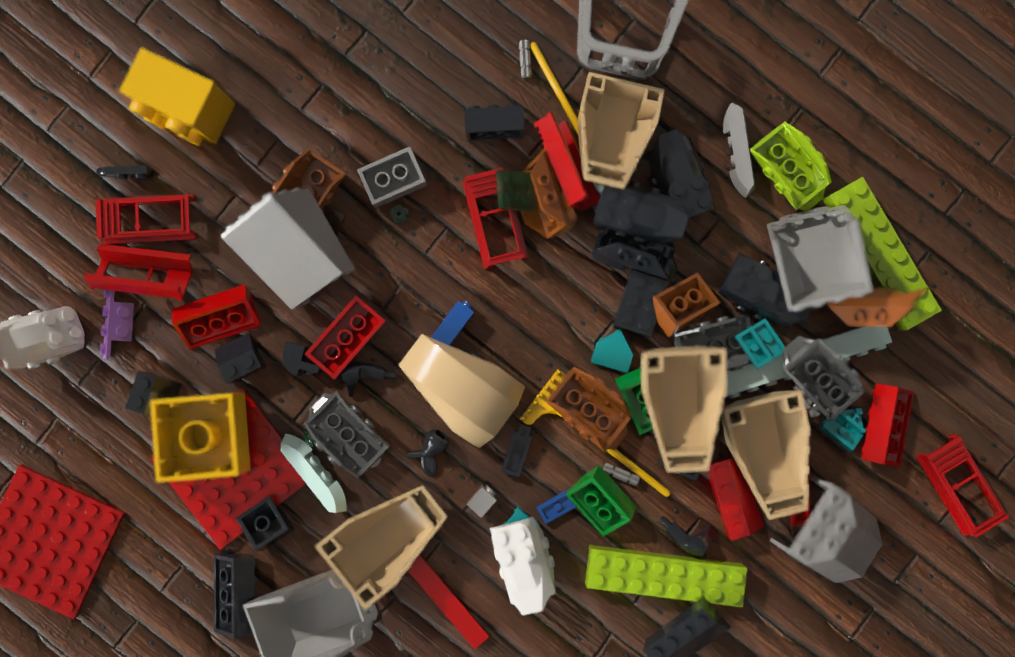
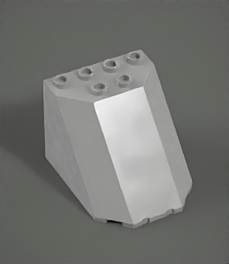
[767,205,872,312]
[770,476,883,583]
[243,569,378,657]

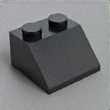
[215,333,267,384]
[125,371,182,416]
[236,496,295,551]

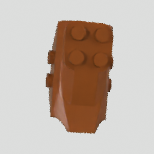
[514,147,577,239]
[272,148,346,213]
[828,283,929,327]
[546,367,632,452]

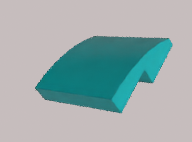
[735,318,785,369]

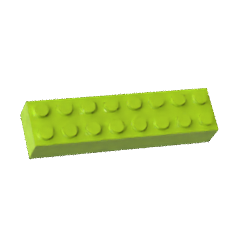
[822,177,942,331]
[585,545,747,607]

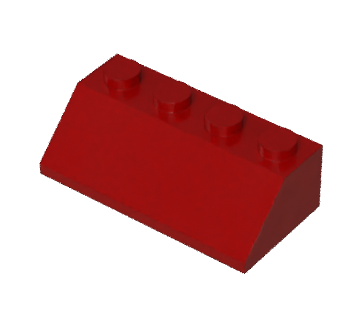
[172,284,261,350]
[305,295,386,380]
[861,384,914,467]
[707,455,764,541]

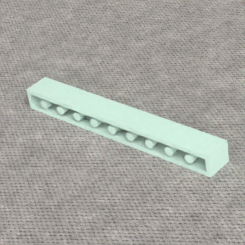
[725,326,892,398]

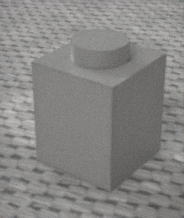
[467,485,497,517]

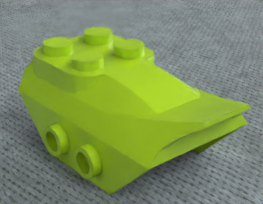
[749,122,832,211]

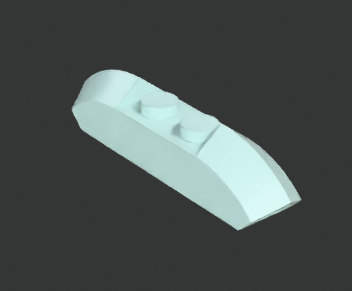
[281,434,347,513]

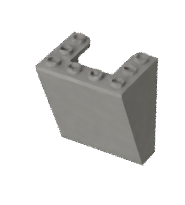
[221,188,355,310]

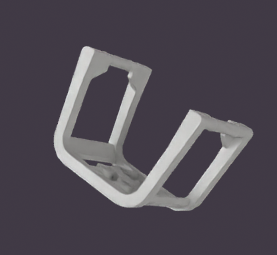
[577,0,688,79]

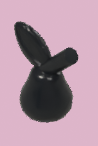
[407,429,449,478]

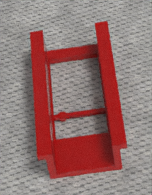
[534,112,600,211]
[462,168,528,269]
[96,194,196,244]
[83,243,193,301]
[915,433,1009,537]

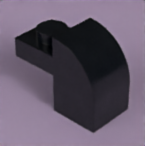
[283,341,322,376]

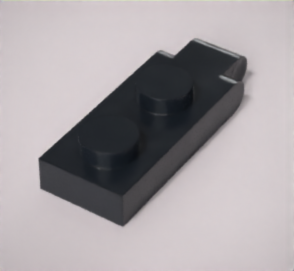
[96,166,154,181]
[501,423,533,477]

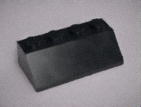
[214,553,256,638]
[643,597,731,657]

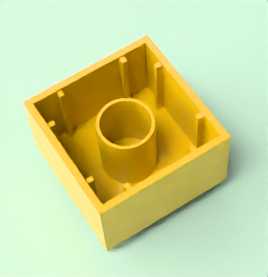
[120,48,236,146]
[151,392,251,482]

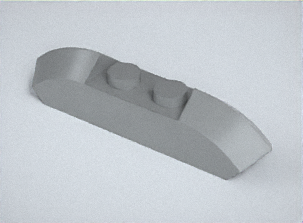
[723,103,756,198]

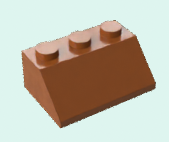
[653,273,720,337]

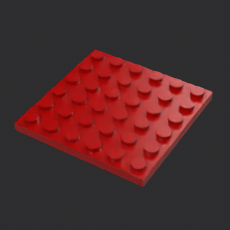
[151,388,306,550]
[0,465,126,619]

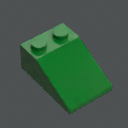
[615,367,653,435]

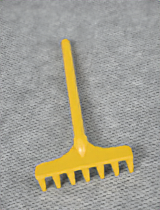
[530,42,638,172]
[520,369,671,497]

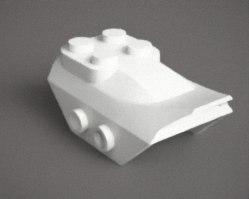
[0,306,85,369]
[490,517,555,615]

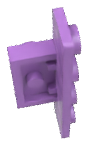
[100,290,134,360]

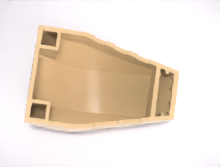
[577,72,665,189]
[399,334,525,448]
[641,346,727,472]
[722,390,810,520]
[315,485,447,610]

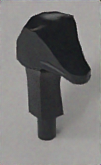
[341,362,396,397]
[658,516,711,556]

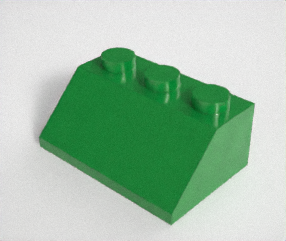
[565,465,637,537]

